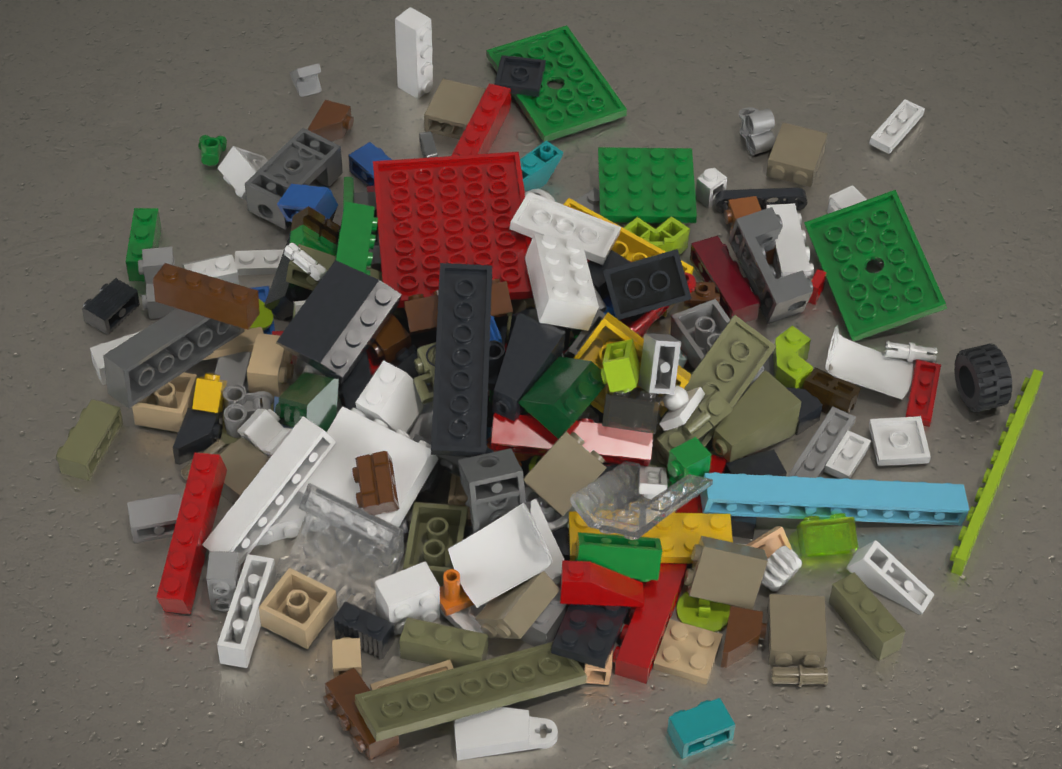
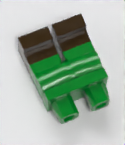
[290,206,341,256]

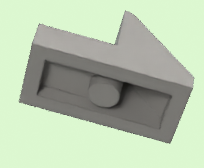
[290,63,322,97]

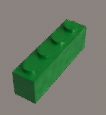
[335,201,378,275]

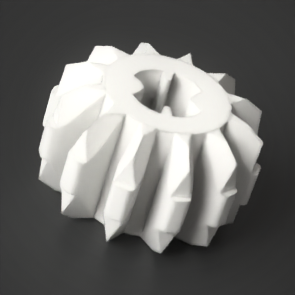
[761,546,802,592]

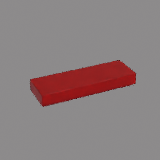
[905,360,941,427]

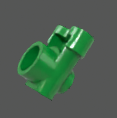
[198,135,227,166]

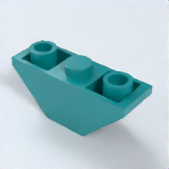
[520,140,563,192]

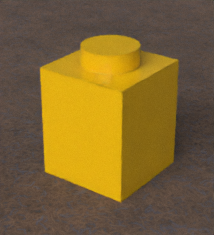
[192,373,227,413]

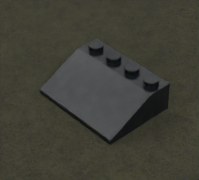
[276,260,402,386]

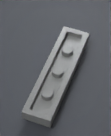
[787,407,856,478]

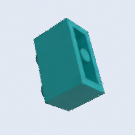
[667,698,736,759]

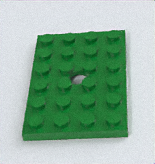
[486,25,627,142]
[804,189,947,342]

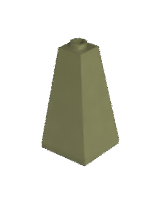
[712,370,801,463]

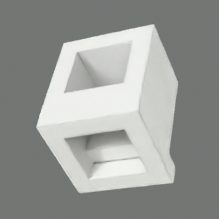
[695,168,727,209]

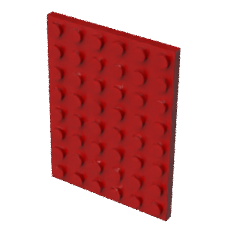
[373,152,534,308]

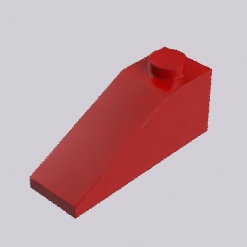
[560,560,644,607]

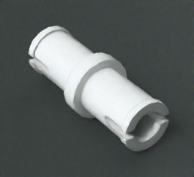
[884,341,937,363]

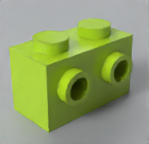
[601,339,640,393]

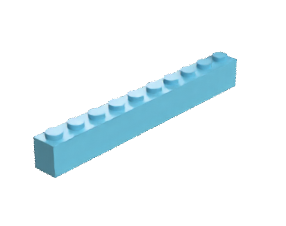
[700,472,969,526]

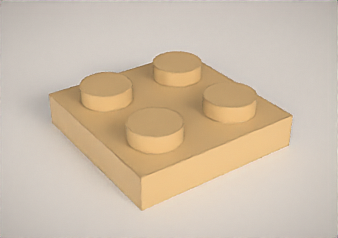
[653,619,723,685]

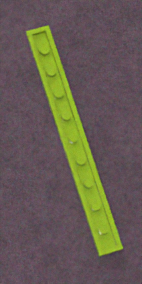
[949,369,1044,576]

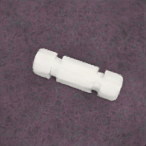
[284,243,327,281]

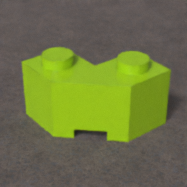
[624,216,690,255]
[773,326,813,389]

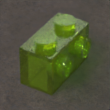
[797,513,858,558]

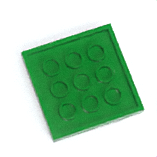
[598,147,697,223]

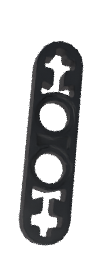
[715,187,808,213]

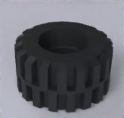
[954,343,1013,412]

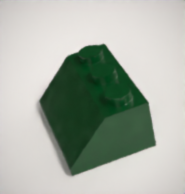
[518,357,607,439]
[275,372,339,432]

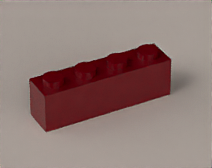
[690,235,761,323]

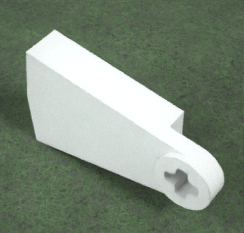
[454,707,558,761]

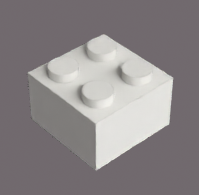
[375,561,440,635]

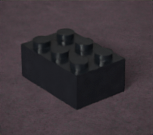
[602,249,692,320]

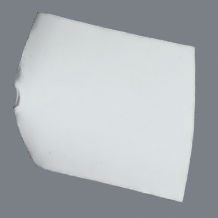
[825,325,913,399]
[448,503,552,607]

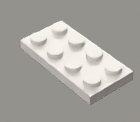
[509,192,621,265]

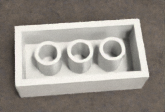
[525,234,599,331]

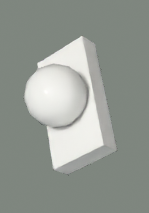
[659,386,705,431]

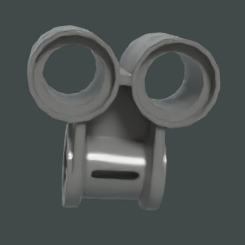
[739,107,776,155]
[223,384,273,438]

